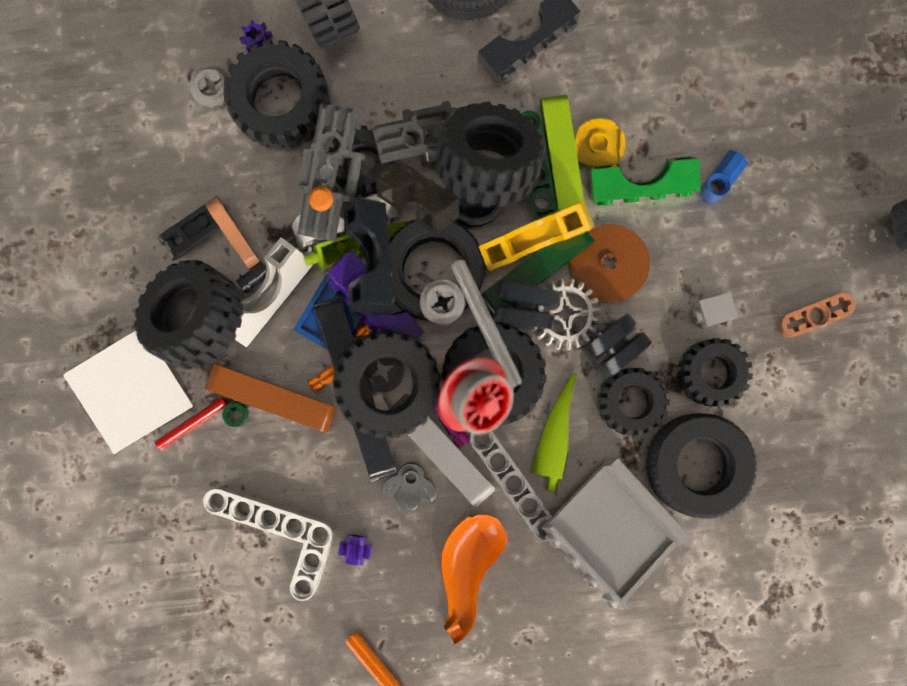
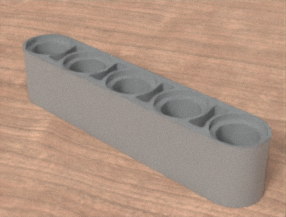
[388,393,496,508]
[470,431,552,541]

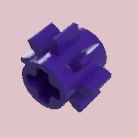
[239,20,274,52]
[338,534,372,566]

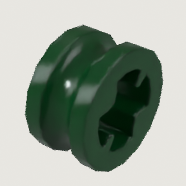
[222,403,249,427]

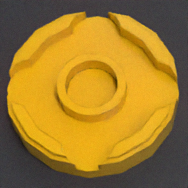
[574,117,626,169]

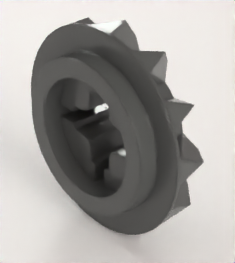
[364,357,404,392]

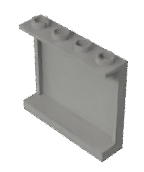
[542,458,691,611]

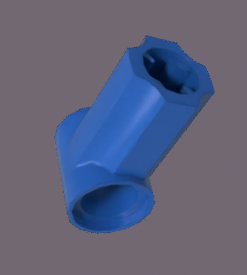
[700,149,748,203]

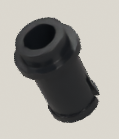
[236,261,267,293]

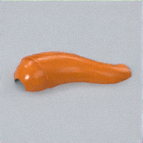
[441,514,507,644]

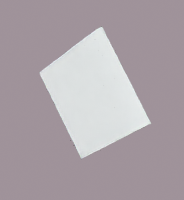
[63,331,193,454]

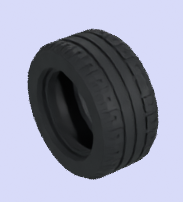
[390,215,485,321]

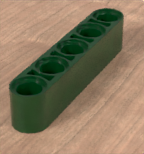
[521,110,557,222]
[481,231,595,320]

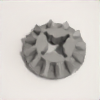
[190,65,230,108]
[420,280,465,325]

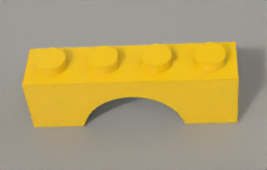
[478,200,594,272]

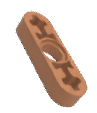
[205,197,260,269]
[778,293,856,337]

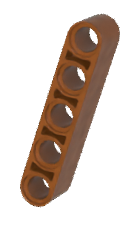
[204,364,337,433]

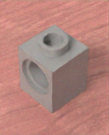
[692,292,739,329]

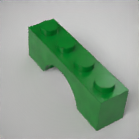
[588,156,700,206]

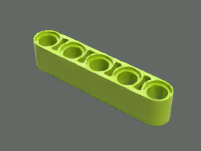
[540,94,584,211]

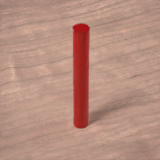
[154,397,228,450]

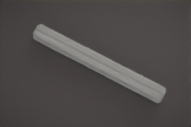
[451,259,522,387]

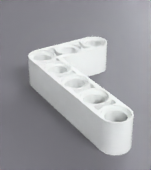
[203,487,335,601]

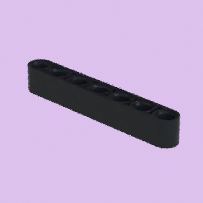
[313,297,397,483]

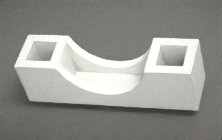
[235,238,313,347]

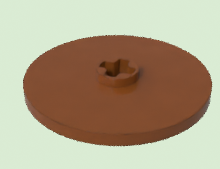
[570,224,650,303]

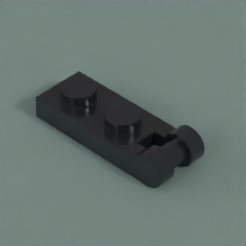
[157,196,234,261]

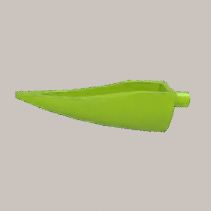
[303,220,411,270]
[531,372,577,492]

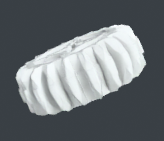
[531,278,601,351]

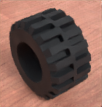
[328,125,396,198]
[677,338,753,407]
[597,367,670,436]

